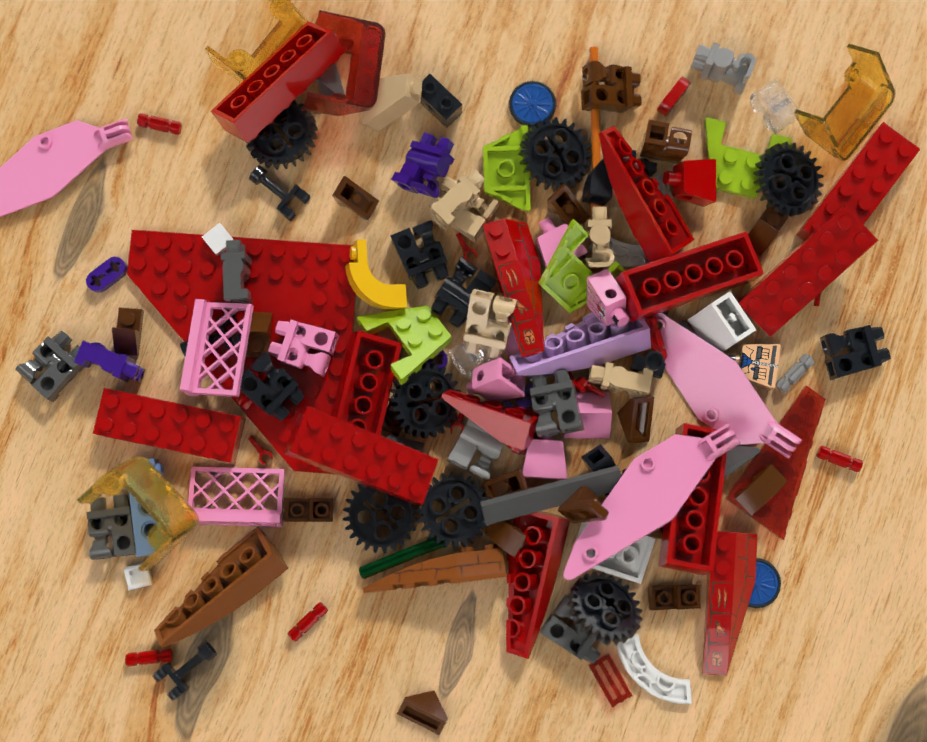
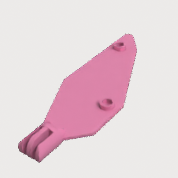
[0,118,133,217]
[644,312,802,459]
[564,424,741,580]

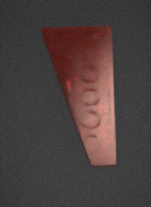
[725,385,826,540]

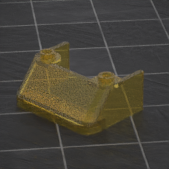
[205,0,308,83]
[794,44,895,161]
[77,456,199,571]

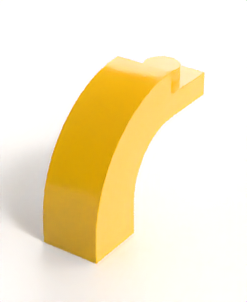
[345,239,407,311]

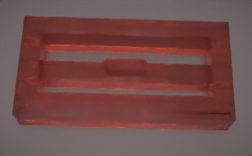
[588,653,633,708]

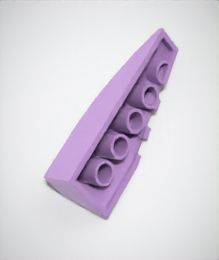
[509,311,651,376]

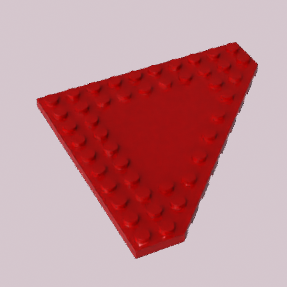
[127,230,356,475]

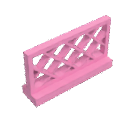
[180,299,254,397]
[185,467,285,527]

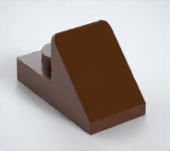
[332,176,379,220]
[547,184,590,226]
[748,207,788,256]
[112,307,144,356]
[245,312,273,359]
[483,469,528,499]
[558,486,609,523]

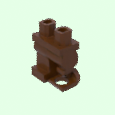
[581,61,642,113]
[640,120,692,164]

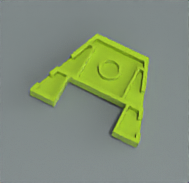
[704,117,792,200]
[538,219,626,313]
[357,305,452,385]

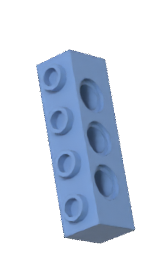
[125,458,172,557]

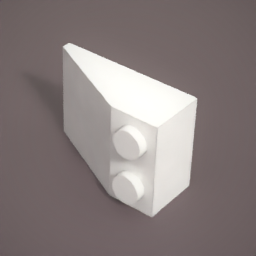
[575,522,655,584]

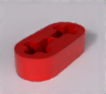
[657,76,692,117]

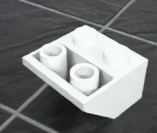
[687,291,756,352]

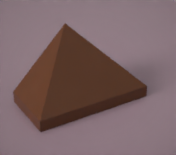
[617,396,654,443]
[397,690,448,735]

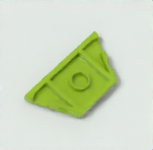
[483,125,531,213]

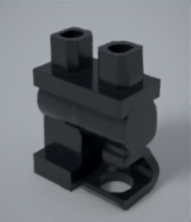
[390,220,449,290]
[431,257,498,328]
[820,325,891,381]
[233,351,305,421]

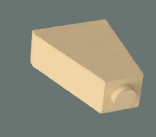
[362,73,422,131]

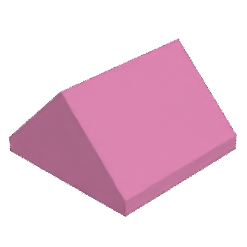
[563,392,612,439]

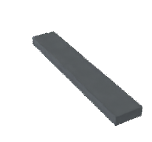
[480,465,621,525]

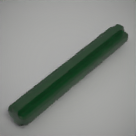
[359,537,444,579]

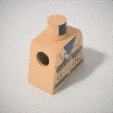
[725,344,781,391]

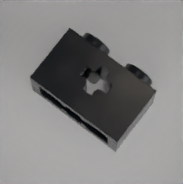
[420,74,463,128]

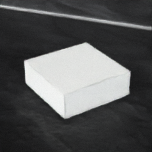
[202,223,234,256]
[124,562,153,591]

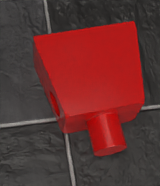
[663,159,716,207]

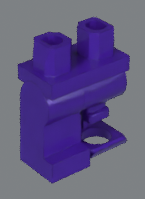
[391,132,455,198]
[74,341,146,382]

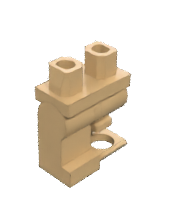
[430,170,485,230]
[429,177,499,243]
[586,207,615,267]
[463,289,517,359]
[588,362,653,398]

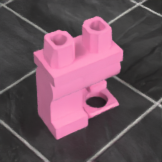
[268,320,339,377]

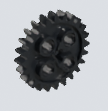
[246,100,318,170]
[518,117,592,192]
[753,142,824,217]
[388,362,461,438]
[415,472,490,549]
[342,484,418,553]
[567,571,643,646]

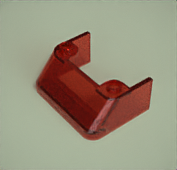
[302,10,386,116]

